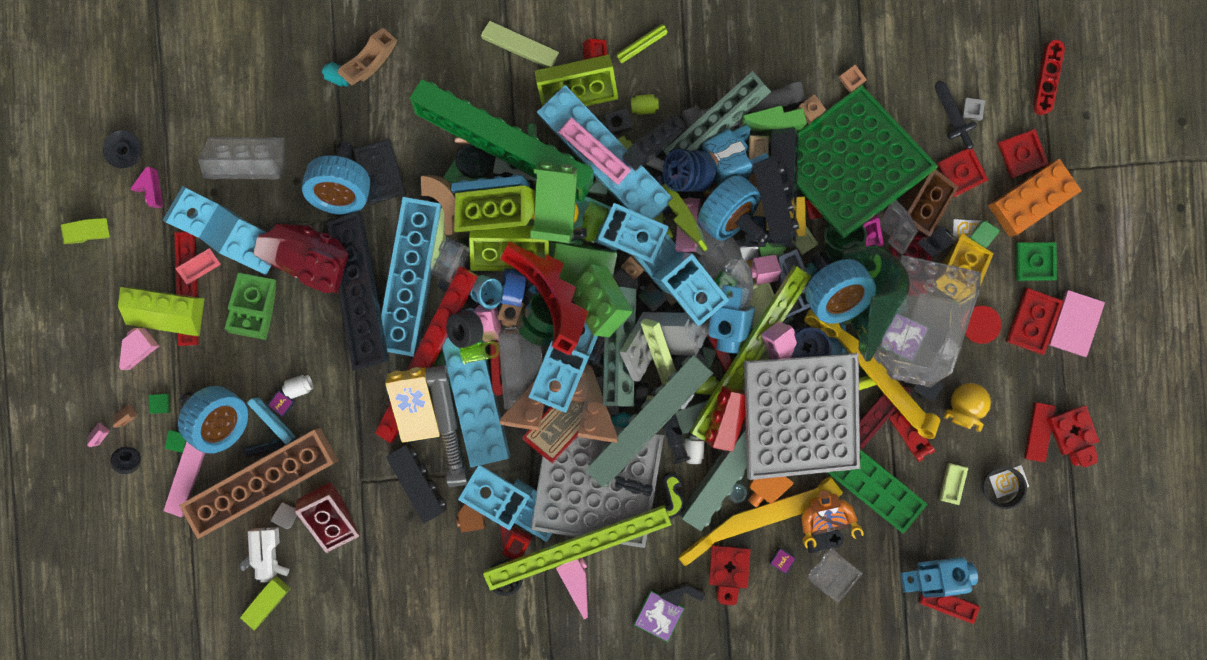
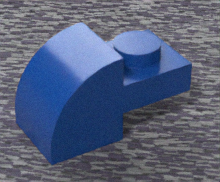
[501,268,526,307]

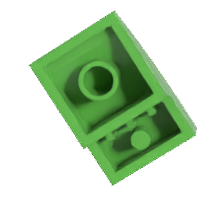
[741,106,807,134]
[553,242,617,285]
[225,273,276,340]

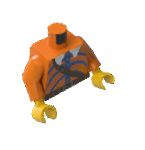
[801,491,863,548]

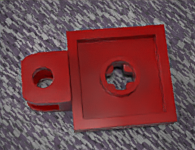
[1048,405,1100,467]
[709,546,751,605]

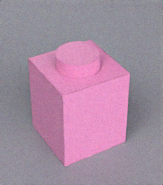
[749,255,781,285]

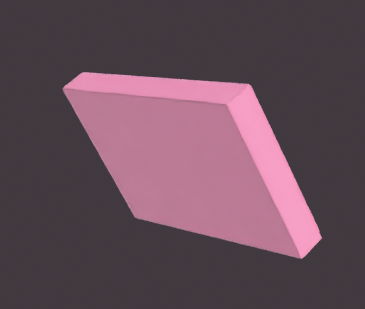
[1048,290,1105,357]

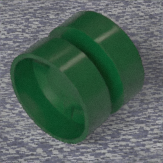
[824,224,867,264]
[517,293,554,346]

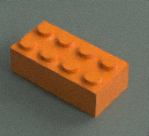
[988,159,1082,237]

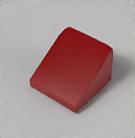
[583,39,607,60]

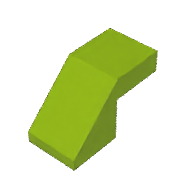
[60,218,110,244]

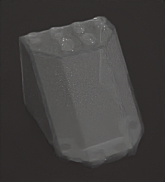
[874,255,981,387]

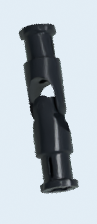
[650,385,691,464]

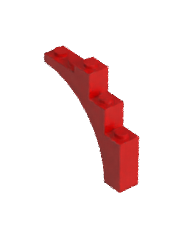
[500,241,589,356]

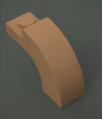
[338,28,397,85]
[421,175,459,235]

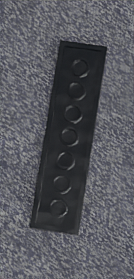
[327,211,389,371]

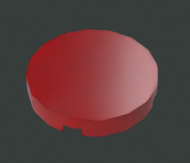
[961,306,1002,344]

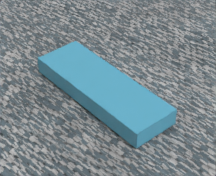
[247,398,297,445]

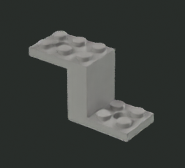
[620,292,710,381]

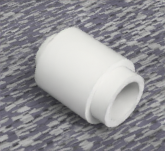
[282,375,313,399]
[685,435,704,464]

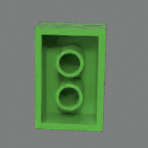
[572,264,633,337]

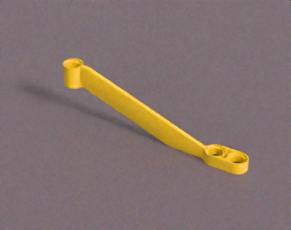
[805,309,940,439]
[678,477,843,566]

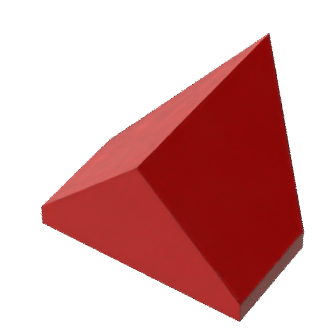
[500,525,532,560]

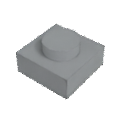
[962,98,985,121]

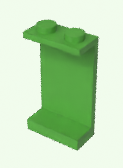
[530,162,578,243]

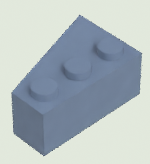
[777,249,811,318]

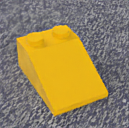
[933,233,994,305]

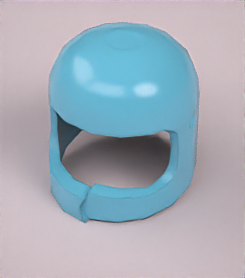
[470,275,502,309]

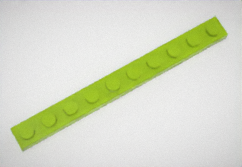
[689,265,812,441]
[483,505,671,591]

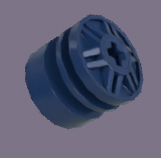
[663,149,715,192]
[791,327,832,358]

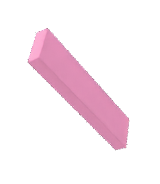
[558,117,631,185]
[164,442,205,517]

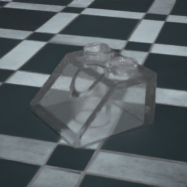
[430,238,470,282]
[807,549,863,603]

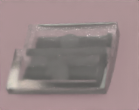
[880,200,918,254]

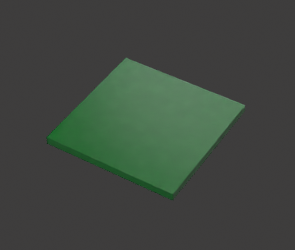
[770,84,938,239]

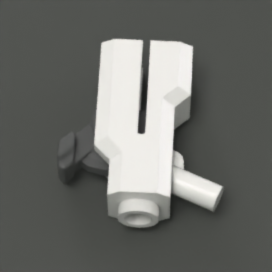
[240,527,290,582]

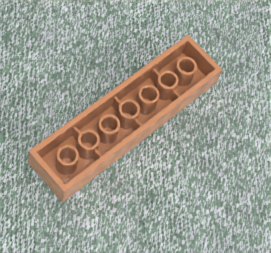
[179,428,339,539]

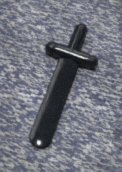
[935,81,977,150]

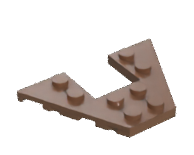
[500,365,618,443]

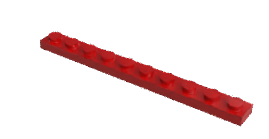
[375,266,478,443]

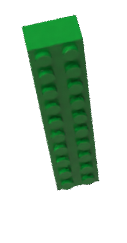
[410,79,594,203]

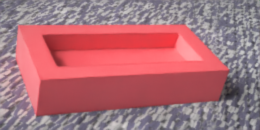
[176,248,221,285]

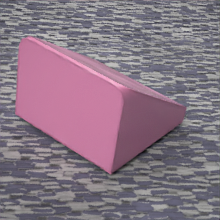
[87,423,110,447]

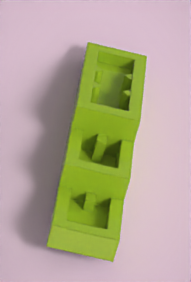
[662,184,707,252]

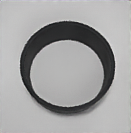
[982,467,1027,509]

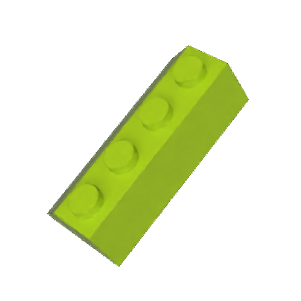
[535,55,618,107]
[454,185,536,232]
[469,226,549,271]
[118,287,204,336]

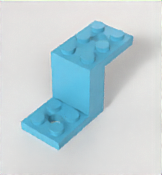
[163,186,271,274]
[574,196,669,264]
[634,232,729,326]
[529,322,598,413]
[458,464,552,542]

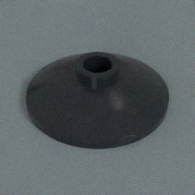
[103,130,142,169]

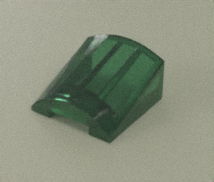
[840,245,910,362]

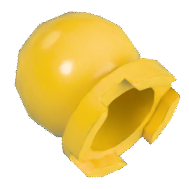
[943,383,991,432]

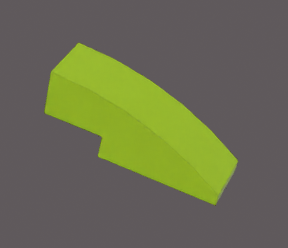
[240,576,291,630]

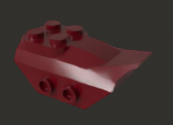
[253,224,348,293]

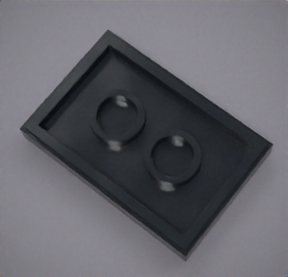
[353,139,407,205]

